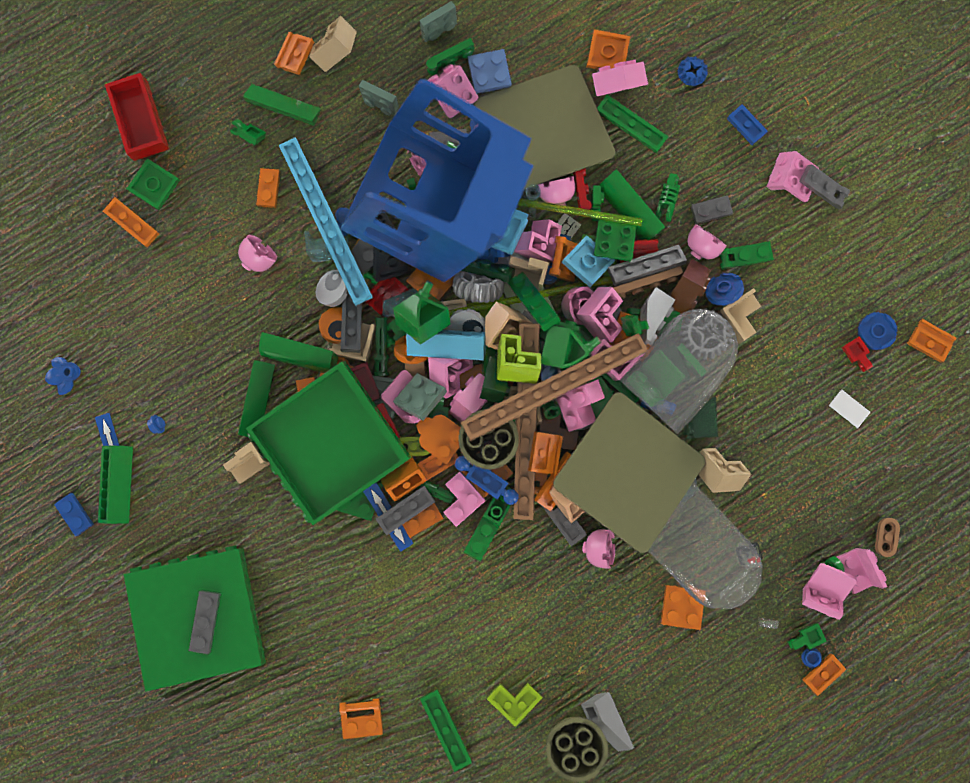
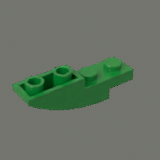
[463,486,511,562]

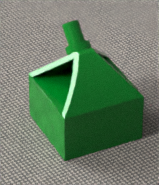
[393,281,451,345]
[541,326,601,370]

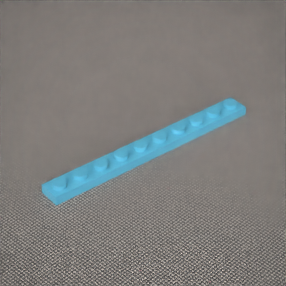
[279,137,373,306]

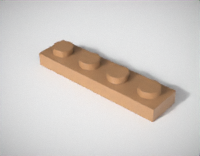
[613,266,683,299]

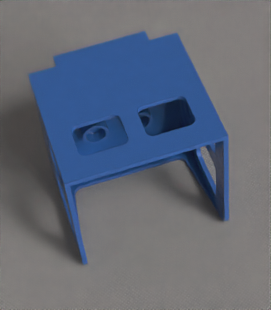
[340,80,533,282]

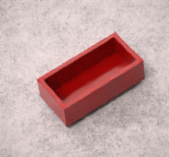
[105,73,169,161]

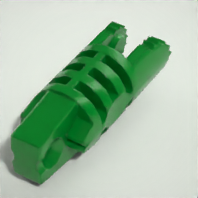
[655,173,680,222]

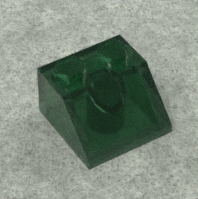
[683,397,718,440]

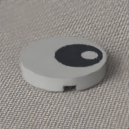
[316,270,348,307]
[447,309,485,332]

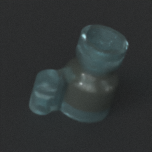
[523,184,541,217]

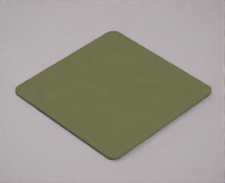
[475,65,615,190]
[553,392,705,553]

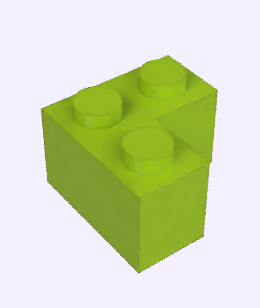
[497,334,541,384]

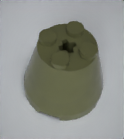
[459,410,519,469]
[546,717,608,782]

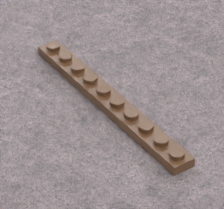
[514,323,540,520]
[461,333,648,441]

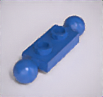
[455,456,519,505]

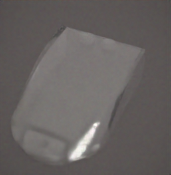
[619,309,738,434]
[648,481,762,609]

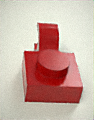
[841,336,873,372]

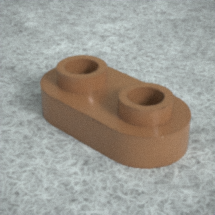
[875,518,900,557]

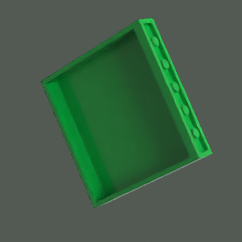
[246,361,412,525]
[124,545,266,692]

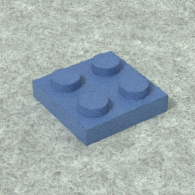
[468,49,511,94]

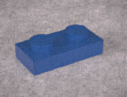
[727,104,768,145]
[54,493,94,536]

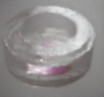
[758,617,779,629]

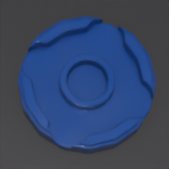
[705,273,744,306]
[858,312,897,350]

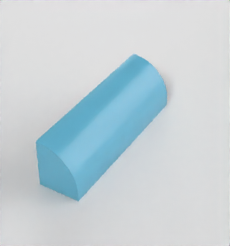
[406,330,486,360]

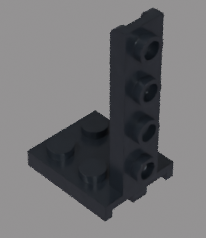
[353,193,411,282]

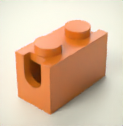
[380,456,427,502]

